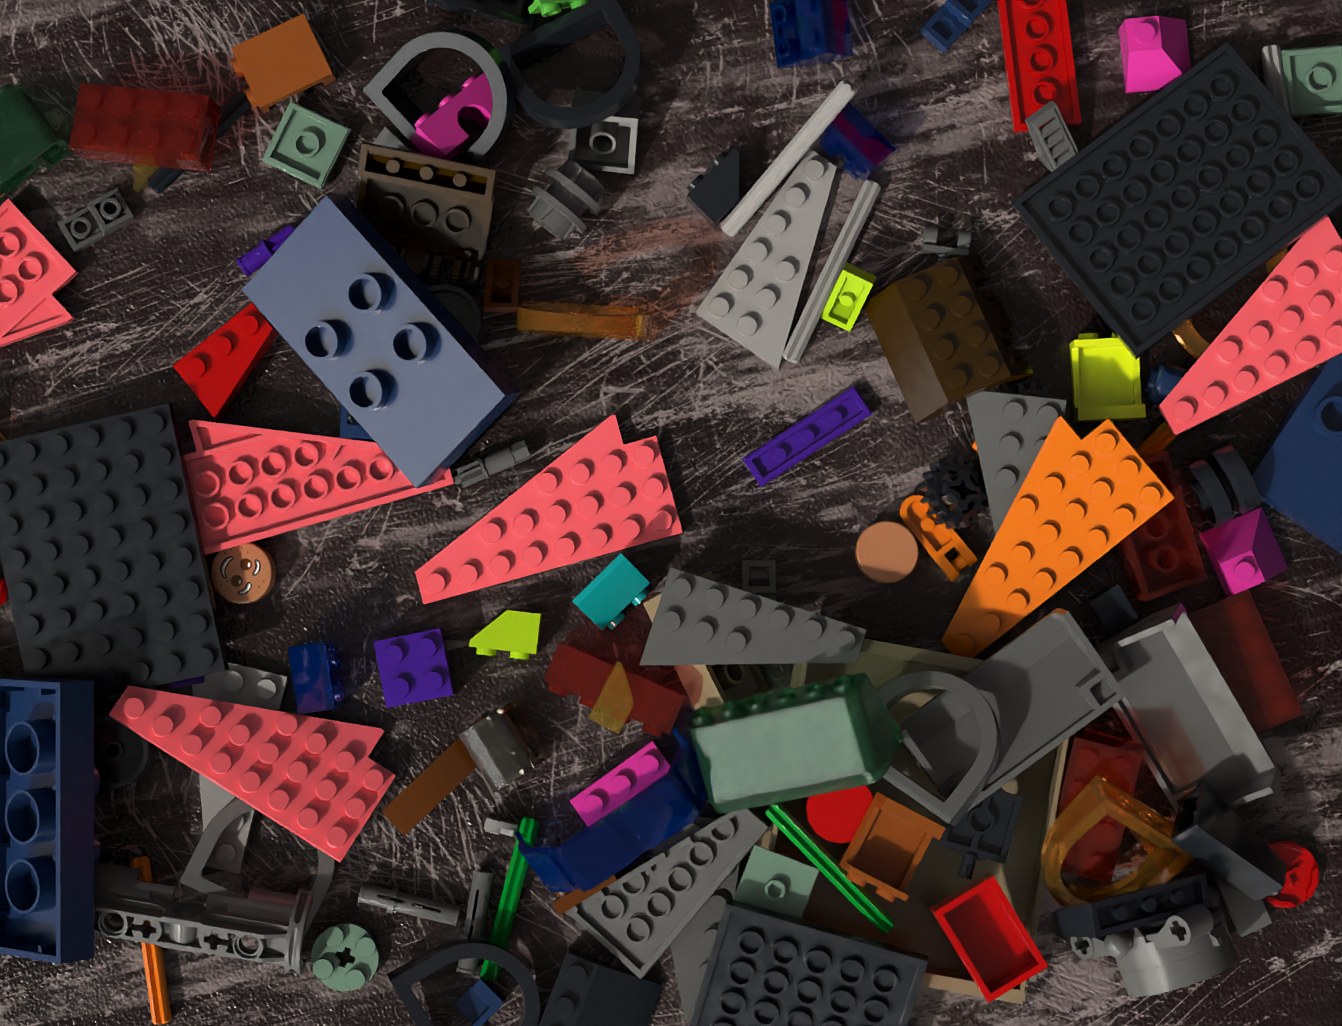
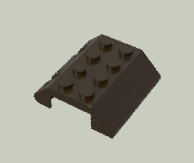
[357,142,497,291]
[863,254,1034,425]

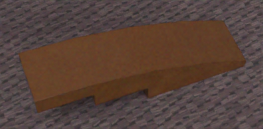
[381,716,505,836]

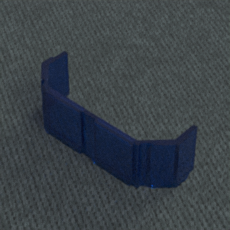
[515,727,715,892]

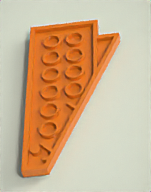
[941,414,1175,658]

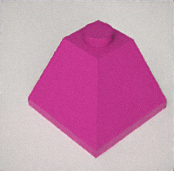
[1119,16,1191,93]
[1199,507,1289,595]

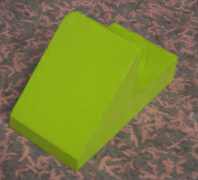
[820,262,877,332]

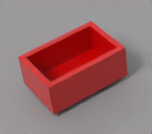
[930,872,1048,1003]

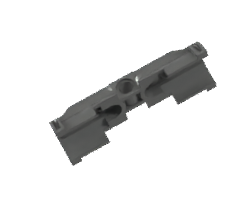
[94,862,314,975]

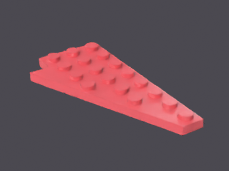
[0,199,79,347]
[1158,217,1342,437]
[415,415,683,604]
[184,420,454,555]
[109,686,396,862]

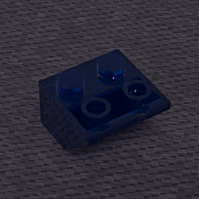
[770,0,853,69]
[819,102,896,182]
[288,641,346,714]

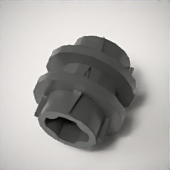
[527,160,606,240]

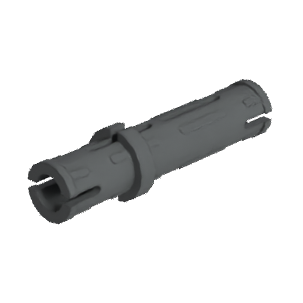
[456,870,494,975]
[357,882,461,927]

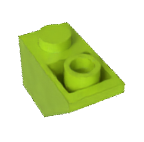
[469,610,542,660]

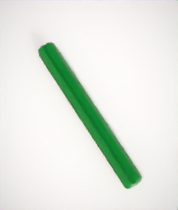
[765,801,896,934]
[480,816,540,982]

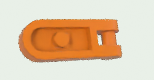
[899,495,978,582]

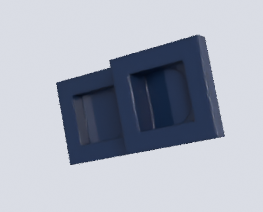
[919,0,993,54]

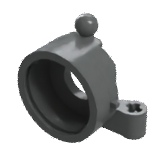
[1070,884,1238,997]

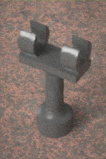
[921,225,971,264]

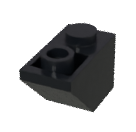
[687,148,739,229]

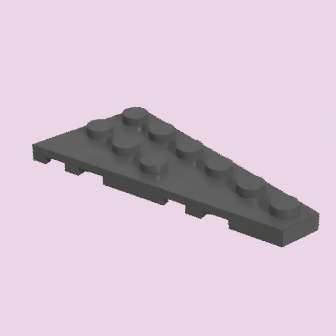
[967,390,1067,535]
[639,567,867,665]
[566,803,771,979]
[644,809,739,1021]

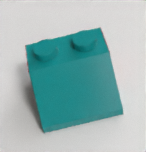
[572,553,650,631]

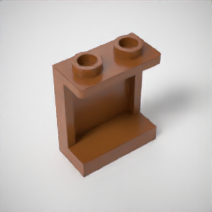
[230,13,336,114]
[839,791,946,902]

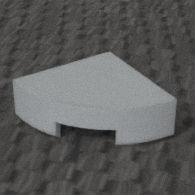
[484,816,520,837]

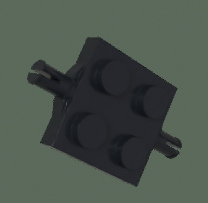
[937,787,1024,880]

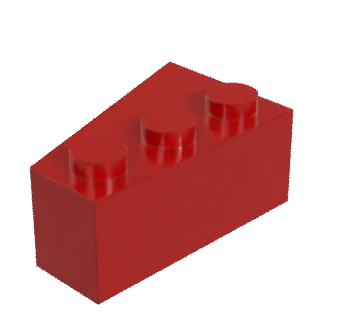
[173,303,279,421]

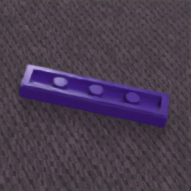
[742,386,873,488]

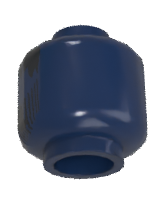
[1144,362,1189,405]

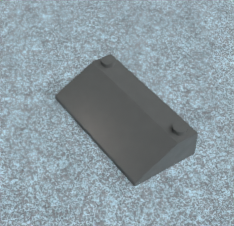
[1094,602,1281,814]
[892,608,1126,813]

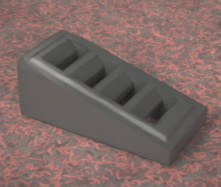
[1025,101,1078,173]

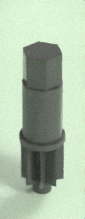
[452,440,531,488]

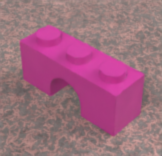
[411,73,492,160]
[570,740,672,829]

